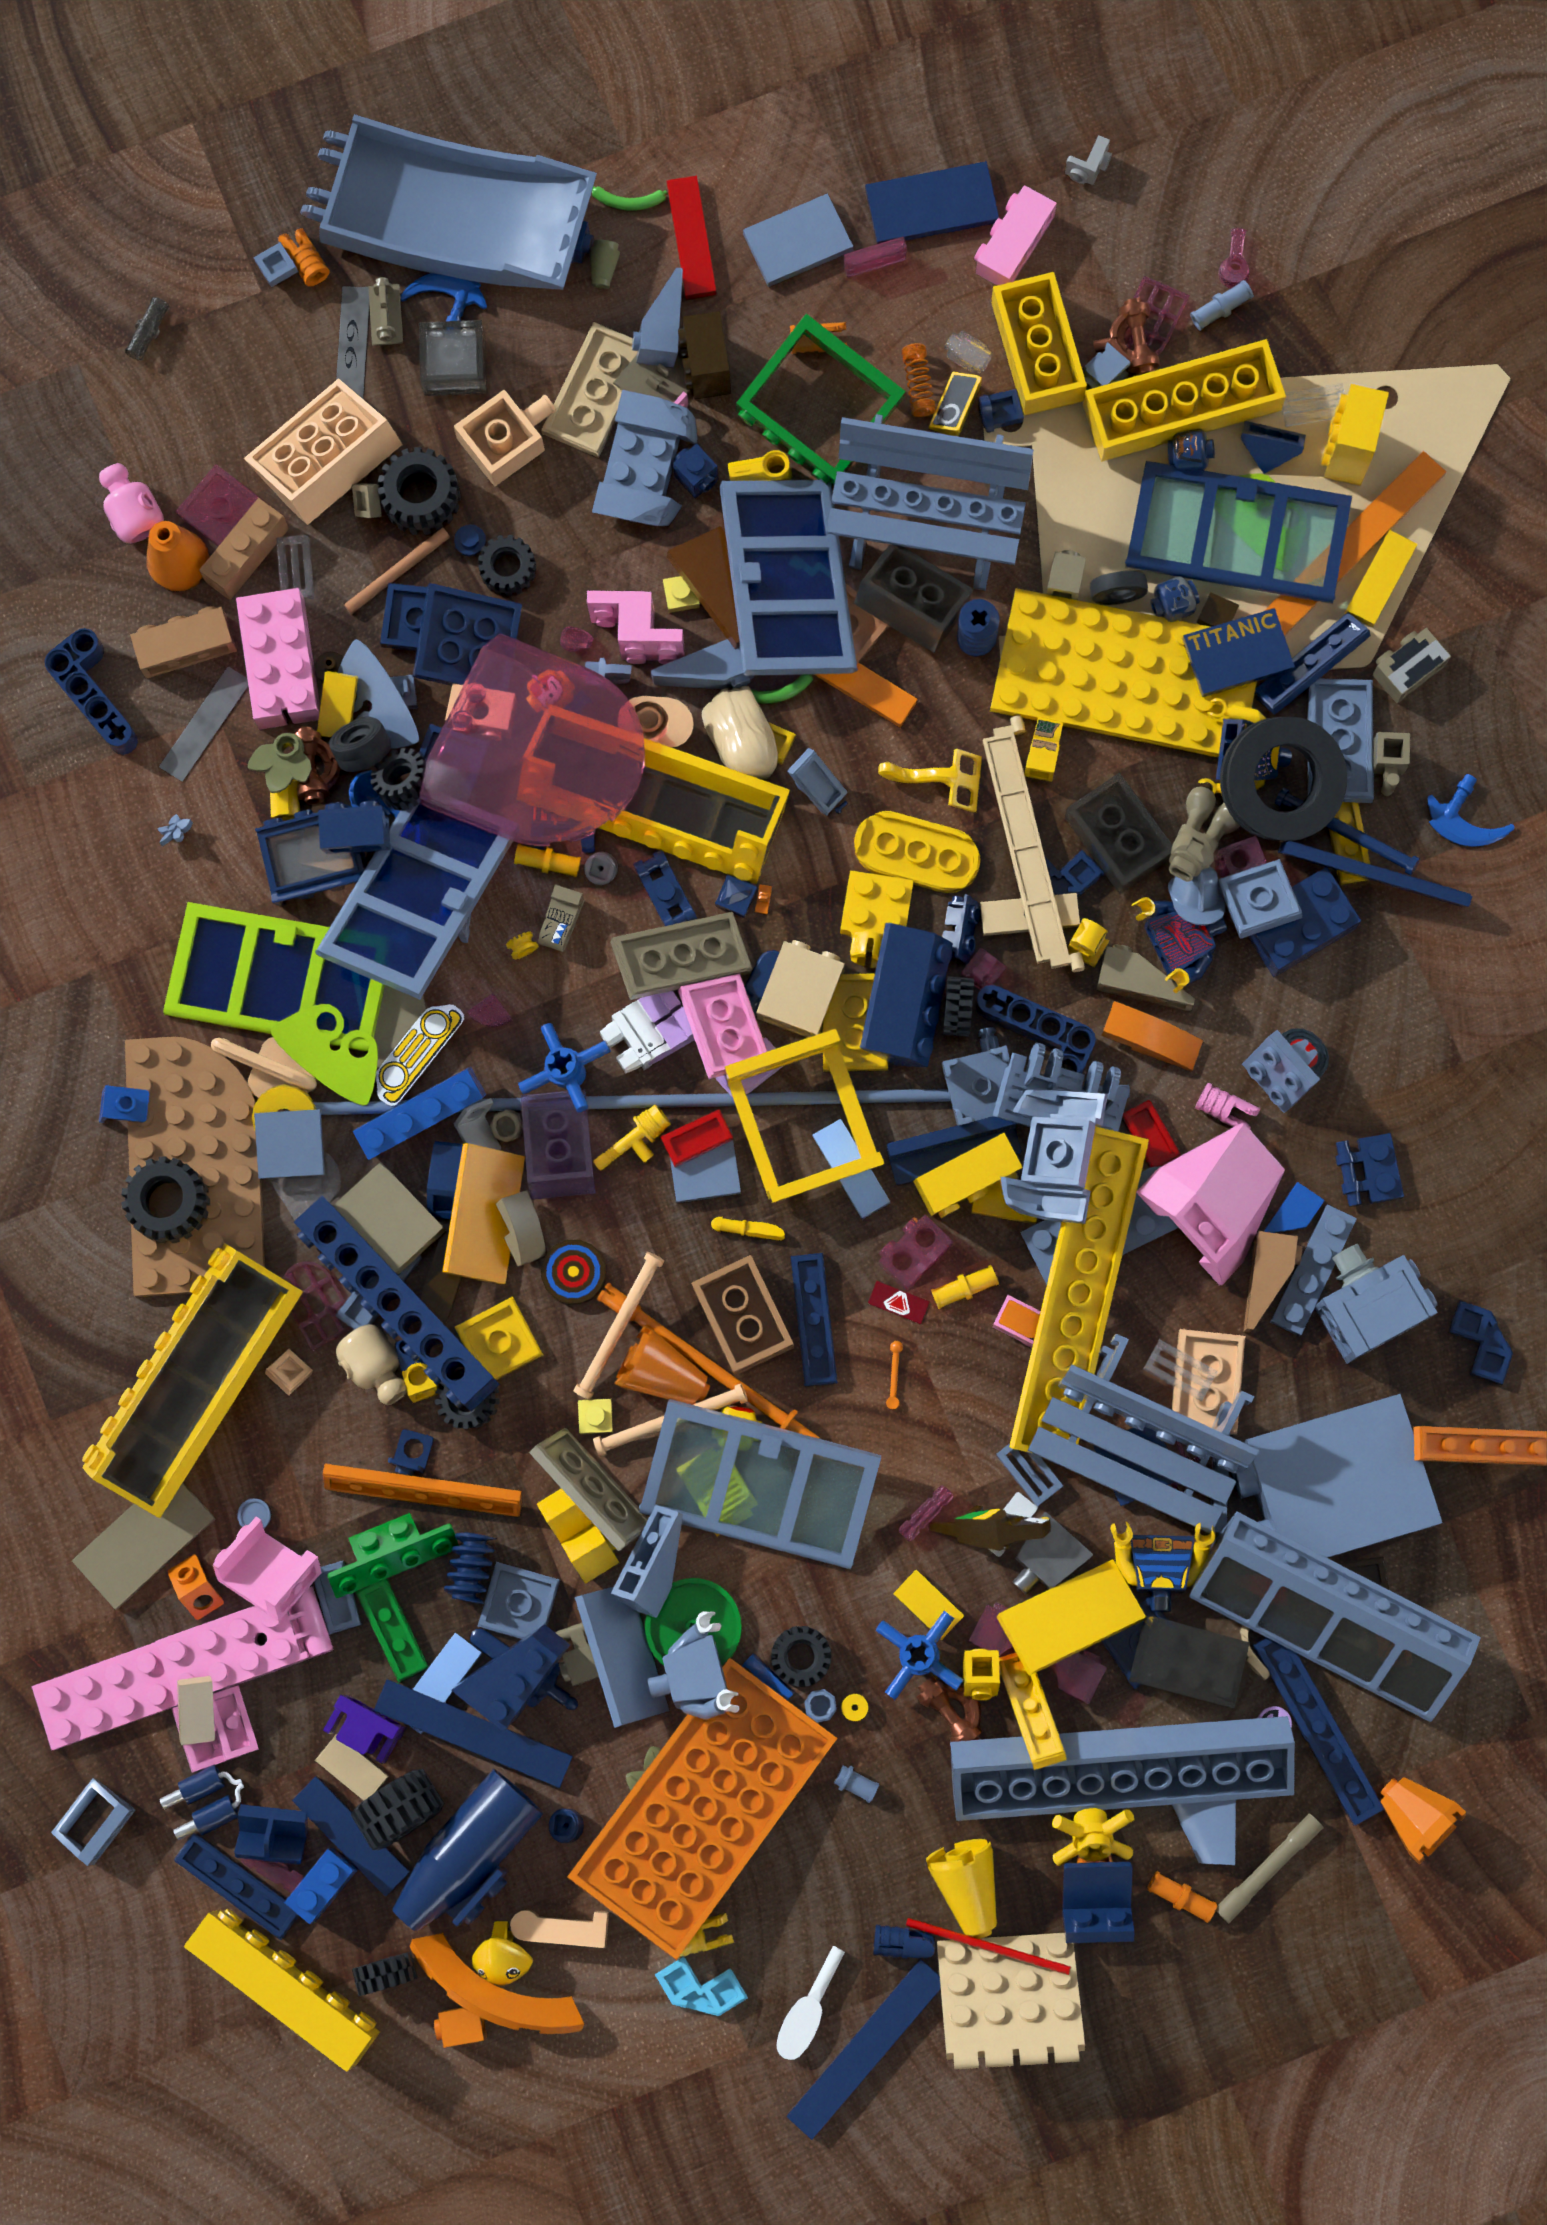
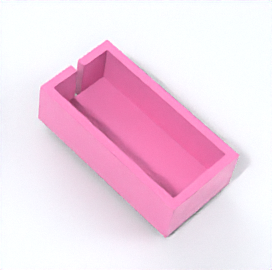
[236,588,320,730]

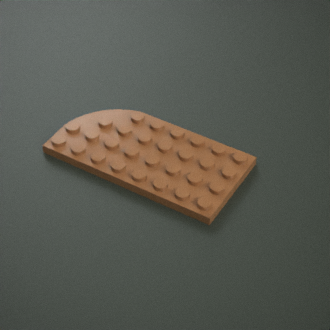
[125,1037,266,1297]

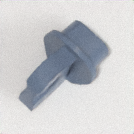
[584,657,632,691]

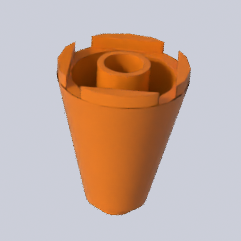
[146,521,210,591]
[615,1326,710,1405]

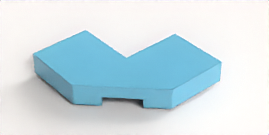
[655,1956,748,2016]

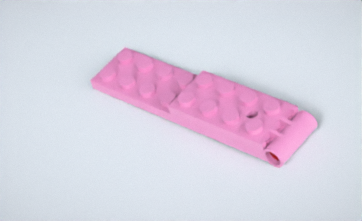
[32,1586,334,1750]

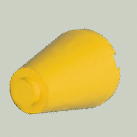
[926,1839,997,1939]

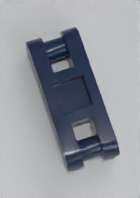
[633,850,697,926]

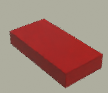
[1122,1099,1182,1168]
[661,1109,734,1167]

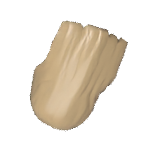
[702,686,778,780]

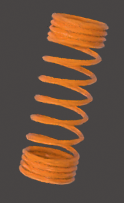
[901,343,936,417]

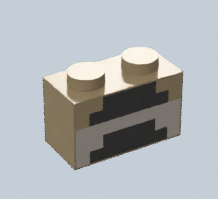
[1373,627,1451,703]

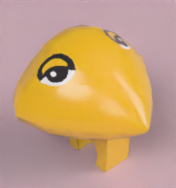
[472,1921,533,1986]

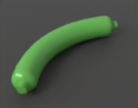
[592,186,668,211]
[751,674,813,704]

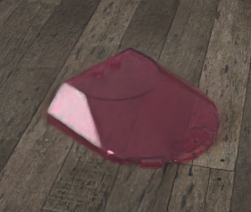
[419,633,645,846]

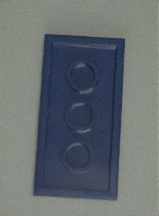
[865,161,999,246]

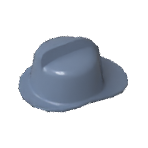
[1168,866,1225,925]

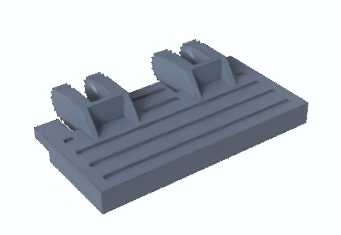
[993,1043,1130,1132]

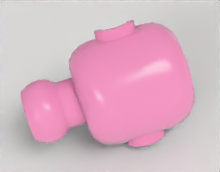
[99,463,164,544]

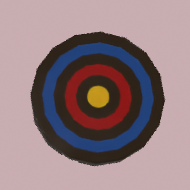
[541,1240,606,1305]

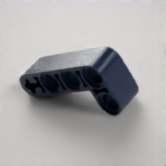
[44,628,138,755]
[976,985,1096,1074]

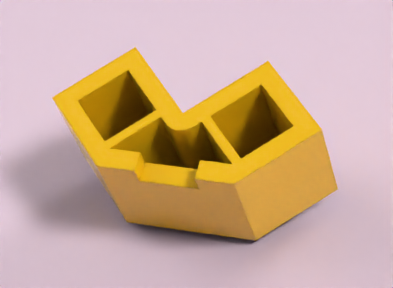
[537,1488,620,1584]

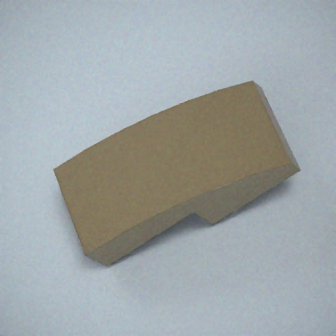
[496,1190,546,1267]

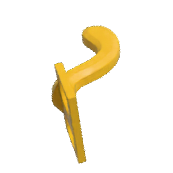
[878,749,982,813]

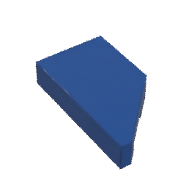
[1263,1182,1325,1233]

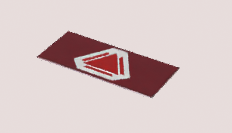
[868,1281,930,1324]

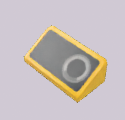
[929,372,982,437]

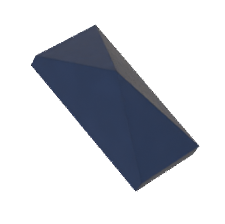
[1241,421,1306,474]

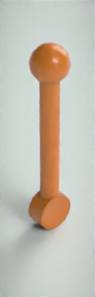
[886,1341,903,1410]

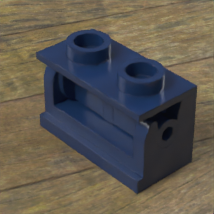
[318,801,391,855]

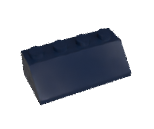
[860,923,953,1067]

